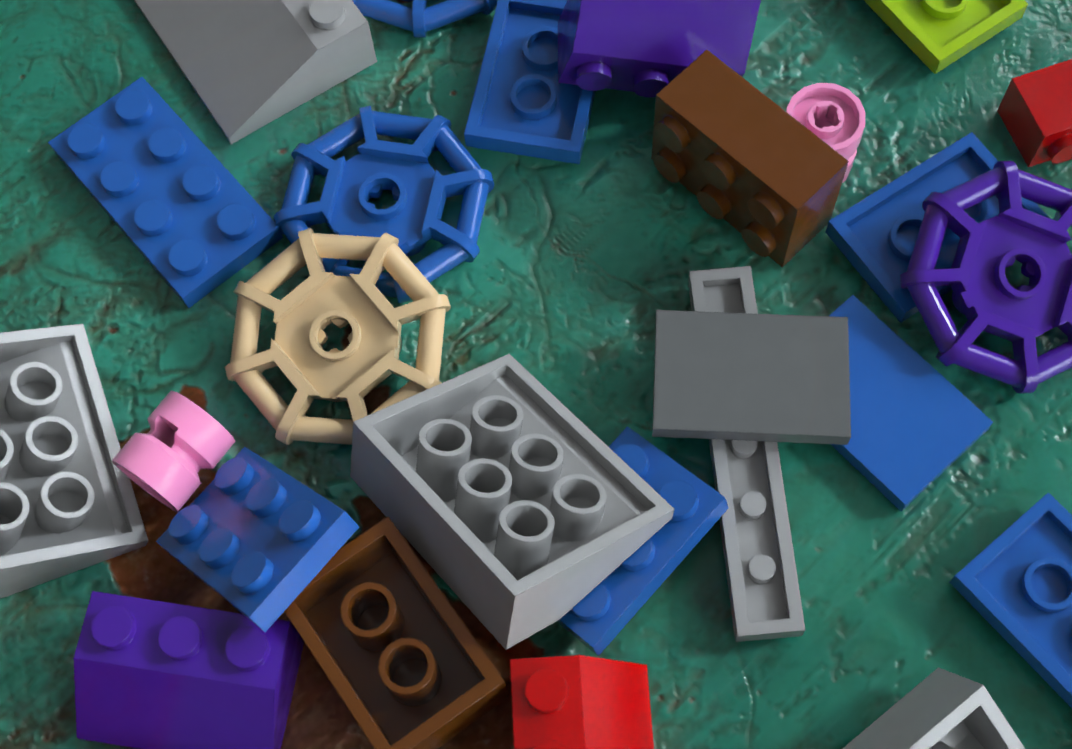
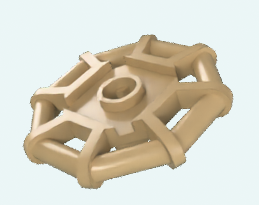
[225,228,451,445]

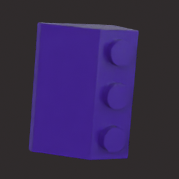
[558,0,761,98]
[73,591,304,749]

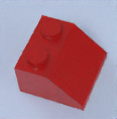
[510,655,654,749]

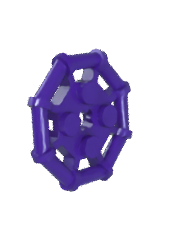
[900,161,1072,394]

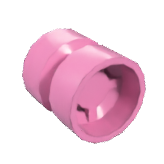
[786,83,865,183]
[112,391,235,512]

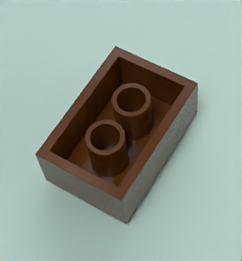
[651,50,849,268]
[285,516,509,749]

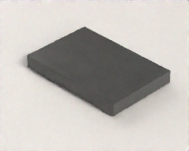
[652,310,851,445]

